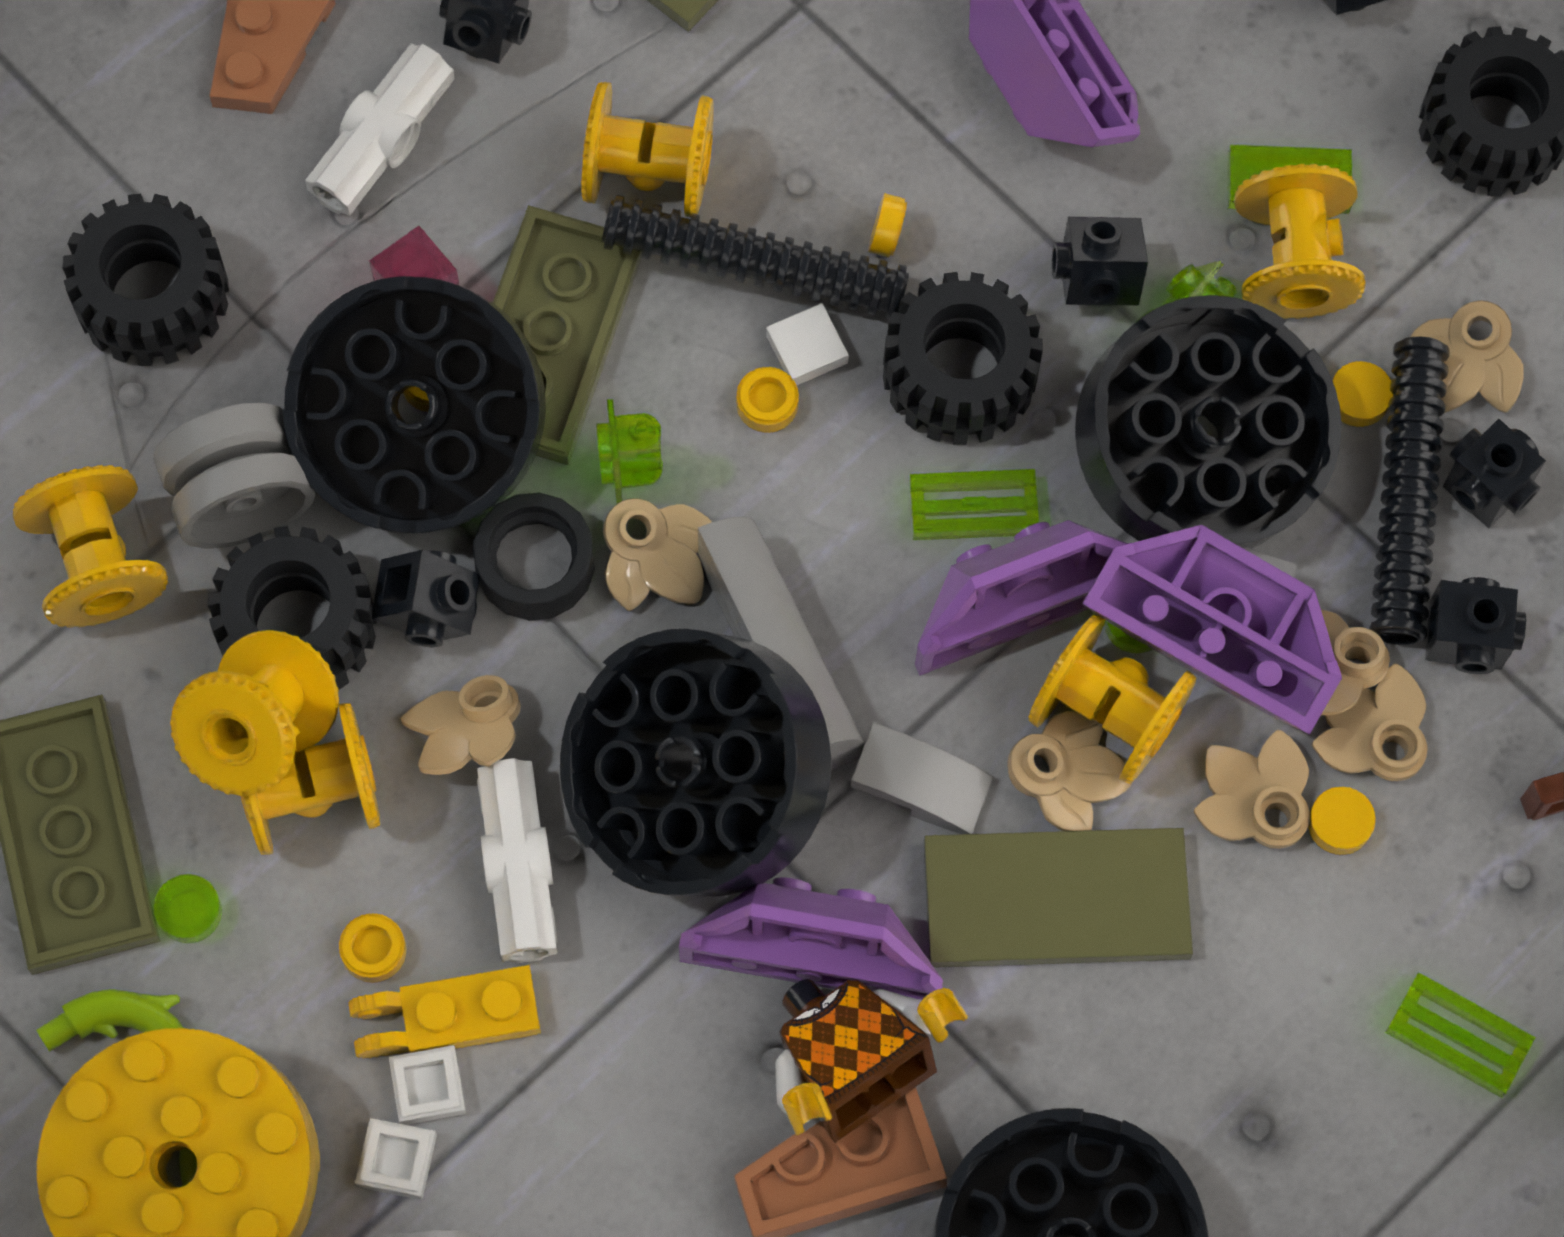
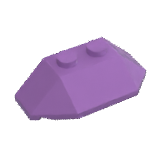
[969,0,1141,147]
[915,520,1129,676]
[1082,525,1342,735]
[679,877,943,999]

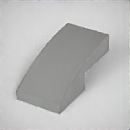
[851,722,993,834]

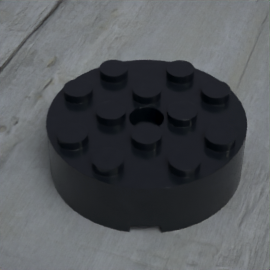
[282,276,546,533]
[1075,295,1341,549]
[560,629,831,897]
[932,1108,1208,1237]

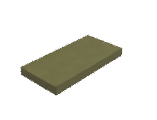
[493,205,642,465]
[0,694,161,975]
[924,828,1193,968]

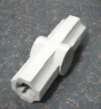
[305,44,455,216]
[477,758,558,963]

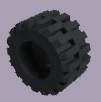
[1419,26,1564,197]
[62,193,230,366]
[883,272,1043,445]
[207,526,377,690]

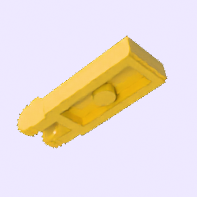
[348,965,541,1059]

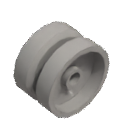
[153,402,315,549]

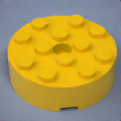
[37,1028,320,1237]

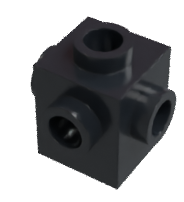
[439,0,532,64]
[1051,217,1148,306]
[1442,419,1546,528]
[372,549,480,648]
[1425,577,1526,674]

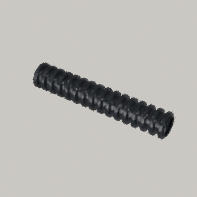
[602,195,909,319]
[1369,336,1450,645]

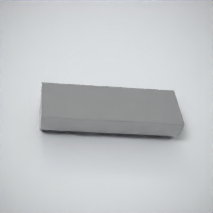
[698,517,865,771]

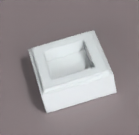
[766,303,849,385]
[389,1045,466,1125]
[355,1118,437,1200]

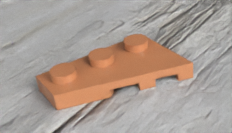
[209,0,335,114]
[734,1087,947,1237]

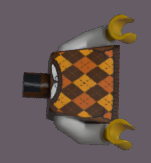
[775,979,968,1143]

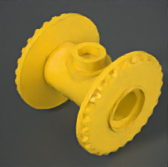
[581,82,714,218]
[1234,164,1366,319]
[13,465,168,628]
[1028,615,1197,784]
[170,630,339,796]
[240,703,380,855]

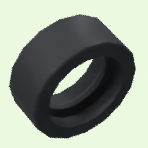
[473,492,595,621]

